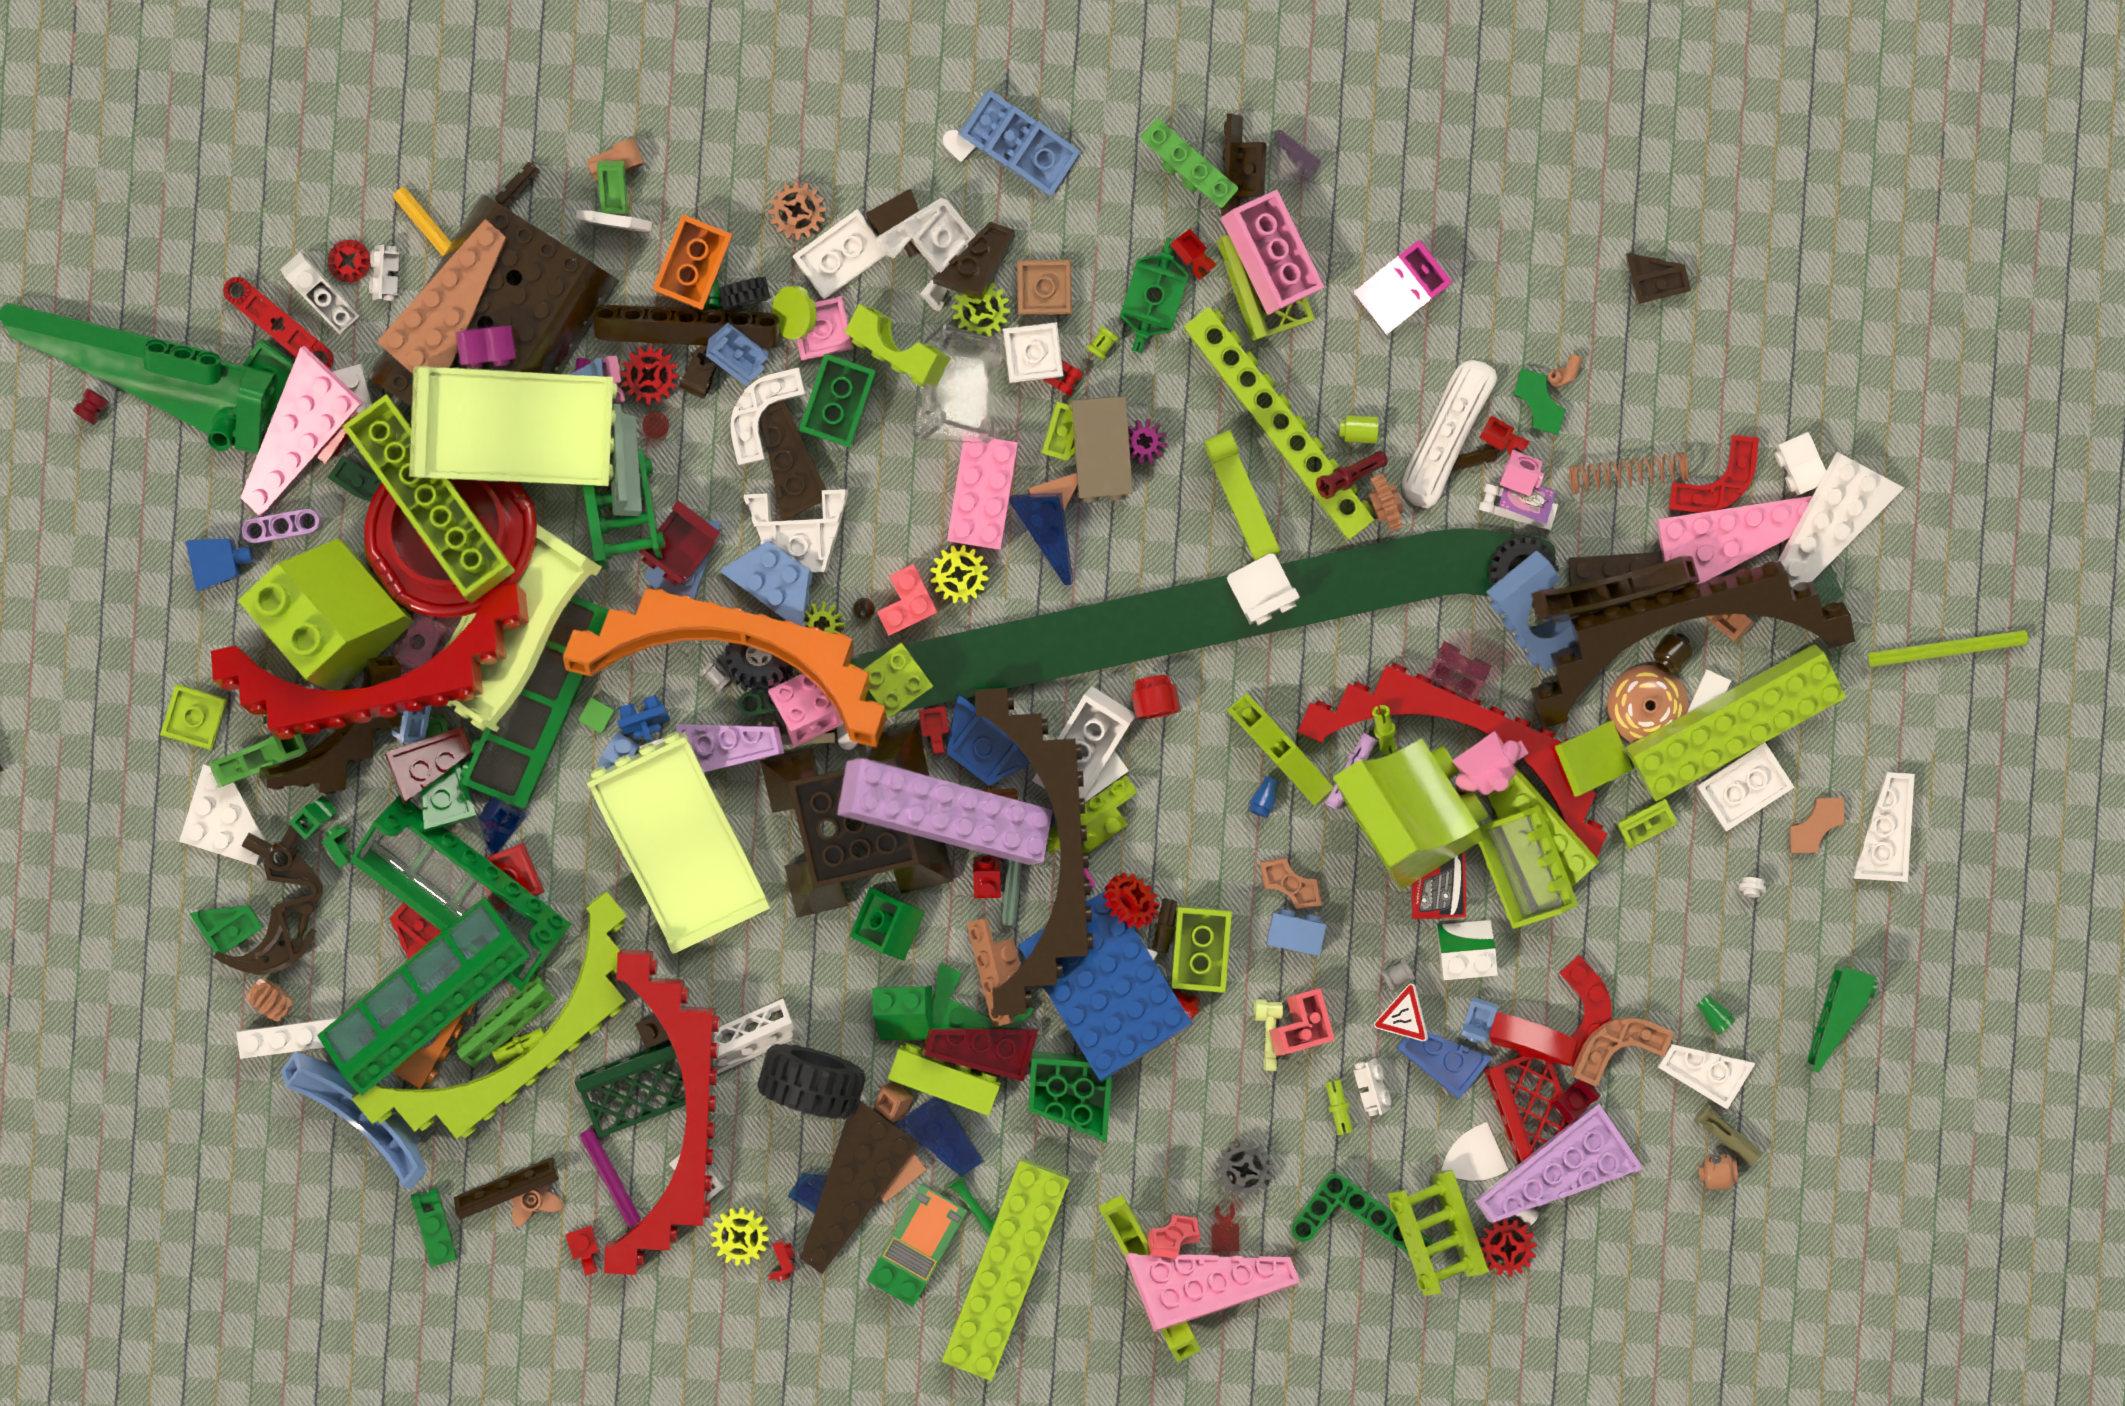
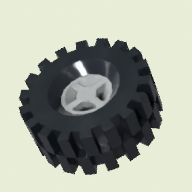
[725,642,793,694]

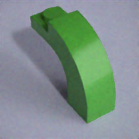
[209,734,307,788]

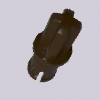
[1152,898,1178,953]

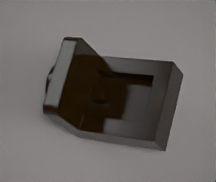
[635,1015,669,1048]

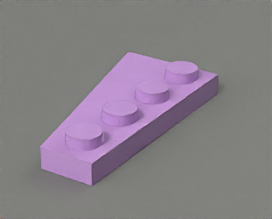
[675,724,784,773]

